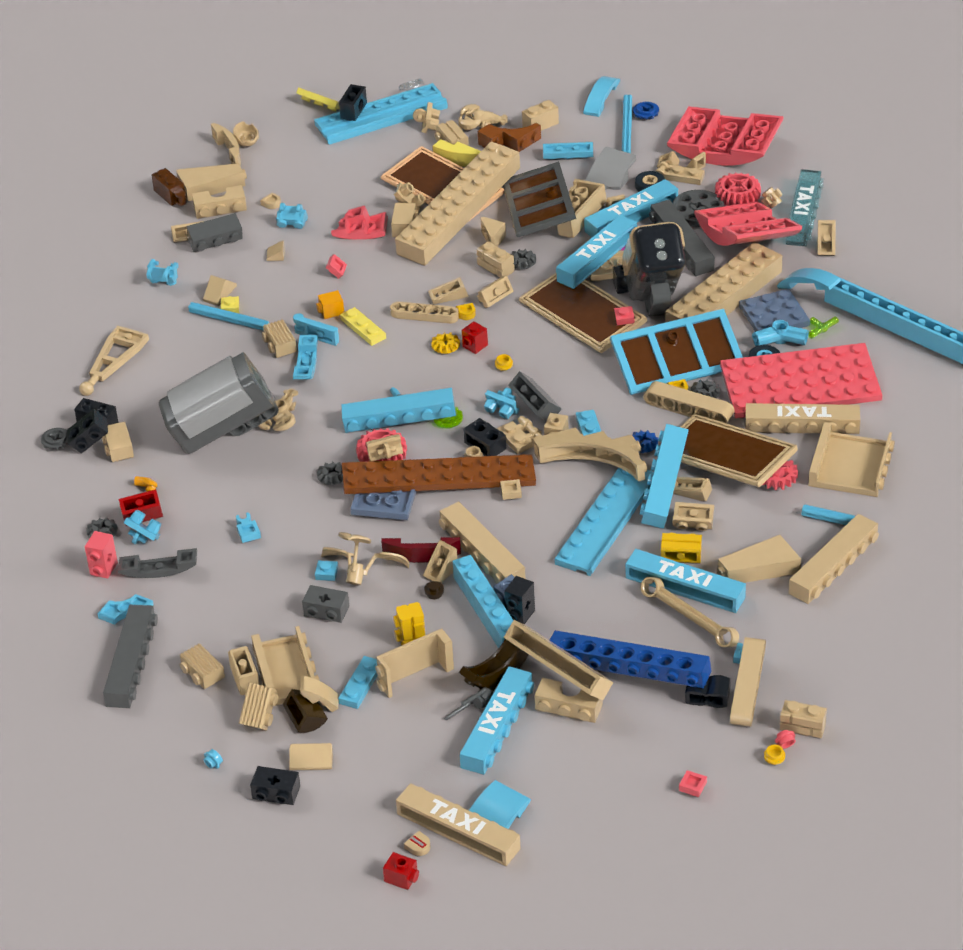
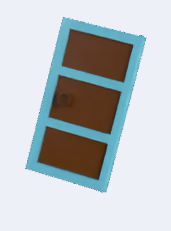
[610,309,743,395]

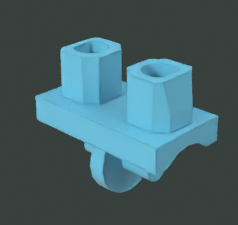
[484,388,520,420]
[124,510,161,544]

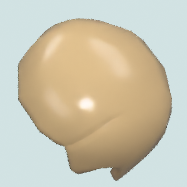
[233,121,259,146]

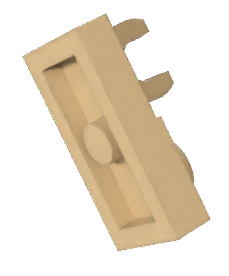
[477,275,514,308]

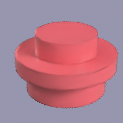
[775,730,796,749]

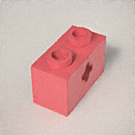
[85,531,118,579]

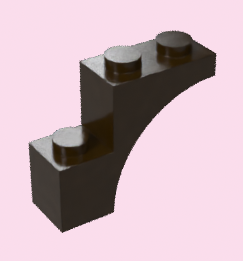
[459,639,529,691]

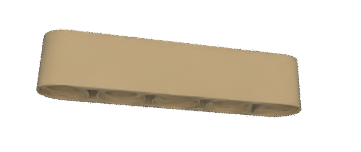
[643,381,735,424]
[730,637,766,727]

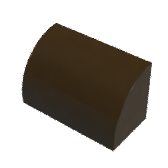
[283,689,328,733]

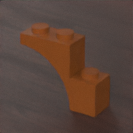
[477,123,541,152]

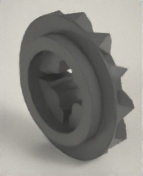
[511,249,536,269]
[691,379,720,398]
[41,428,68,450]
[317,461,343,485]
[86,517,118,538]

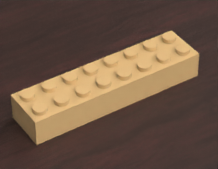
[665,242,782,323]

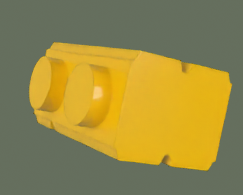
[661,532,702,564]
[393,602,425,645]

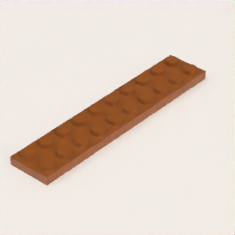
[342,454,536,494]

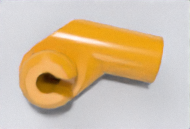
[134,476,158,492]

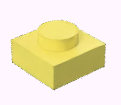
[221,296,240,313]

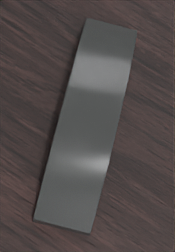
[118,548,197,578]

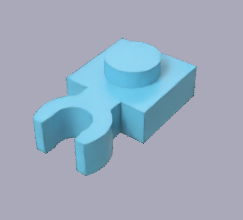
[236,512,261,543]

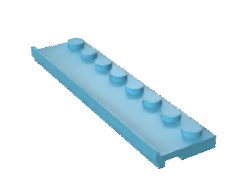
[314,83,448,145]
[554,468,654,576]

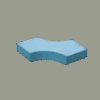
[97,594,154,625]

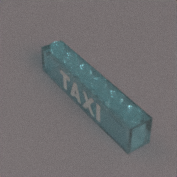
[786,169,824,247]

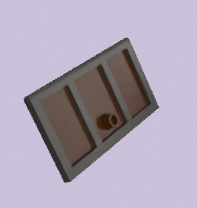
[503,161,577,237]

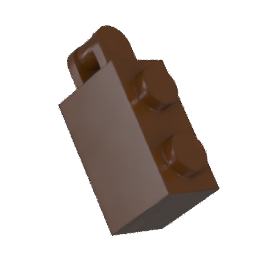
[151,168,187,206]

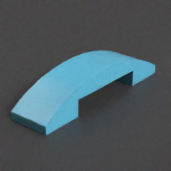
[583,76,620,117]
[777,268,841,290]
[293,335,318,379]

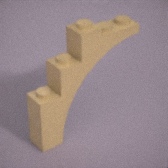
[533,427,647,482]

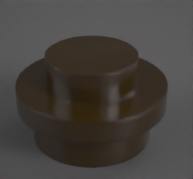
[424,581,444,600]

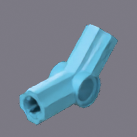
[752,320,809,346]

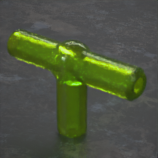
[808,316,839,339]

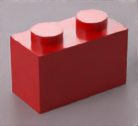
[119,489,163,526]

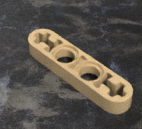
[390,301,459,323]

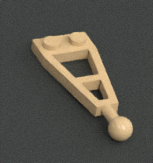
[79,325,149,396]

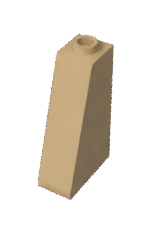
[176,163,247,202]
[717,535,801,583]

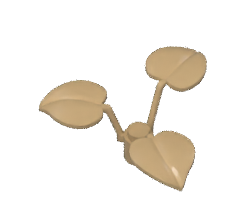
[321,532,410,585]

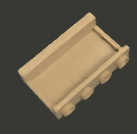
[251,626,320,706]

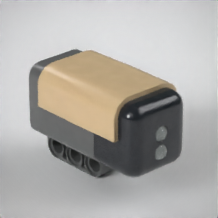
[622,222,686,316]

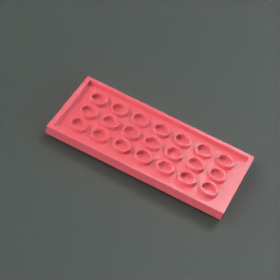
[720,343,883,419]

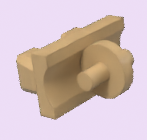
[413,102,440,133]
[394,182,425,210]
[366,434,403,461]

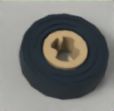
[635,171,665,192]

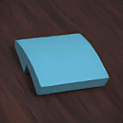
[469,780,531,829]

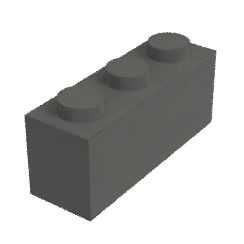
[186,213,243,252]
[508,371,562,421]

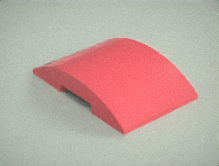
[667,106,784,166]
[694,201,802,246]

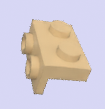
[672,502,714,531]

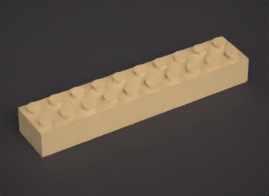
[395,141,520,266]

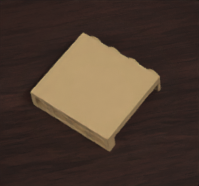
[808,422,895,497]

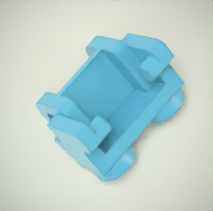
[276,203,308,229]
[146,259,179,286]

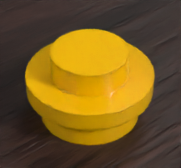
[495,354,513,371]
[764,744,785,765]

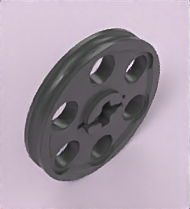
[673,190,724,227]

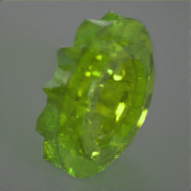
[433,407,463,428]

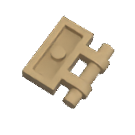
[497,416,543,454]

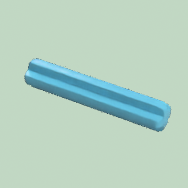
[801,504,855,525]

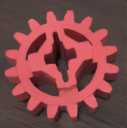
[762,460,798,490]

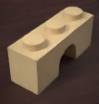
[192,185,247,219]
[535,678,603,723]

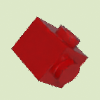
[462,321,488,354]
[383,852,419,890]

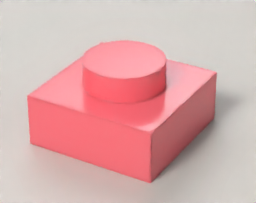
[326,254,347,279]
[614,306,635,325]
[679,770,707,797]

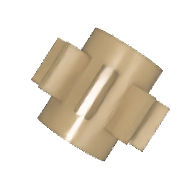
[761,187,783,208]

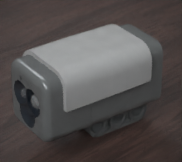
[159,352,279,454]

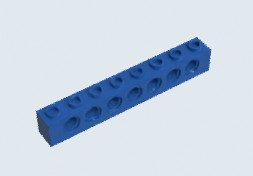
[550,630,712,688]

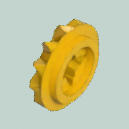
[431,332,460,354]

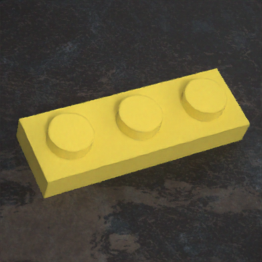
[296,87,339,112]
[340,307,386,346]

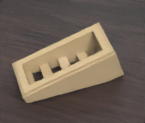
[428,277,468,304]
[673,477,712,501]

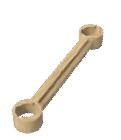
[641,577,739,648]

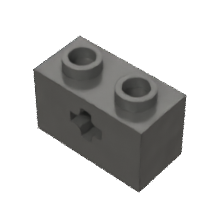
[302,585,349,623]

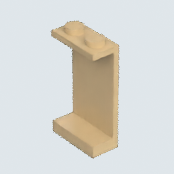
[375,628,454,698]

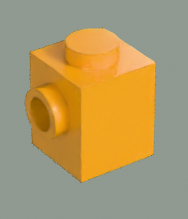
[316,290,344,319]

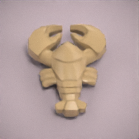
[458,104,508,130]
[258,388,298,431]

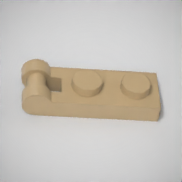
[656,161,705,185]

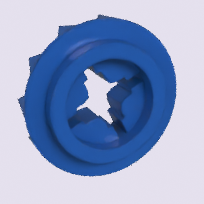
[633,102,659,120]
[632,430,658,453]

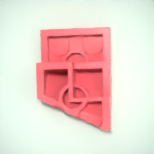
[331,205,388,239]

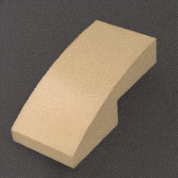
[300,676,339,712]

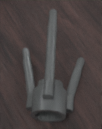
[444,687,493,726]

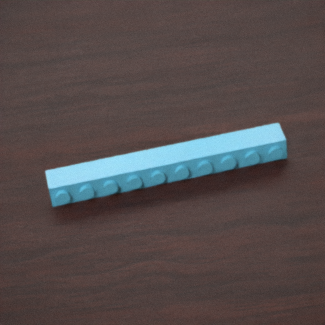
[824,276,963,364]

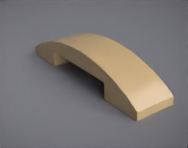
[211,123,241,167]

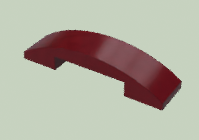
[381,537,461,563]

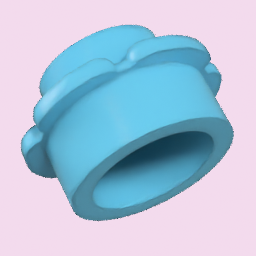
[203,749,223,769]

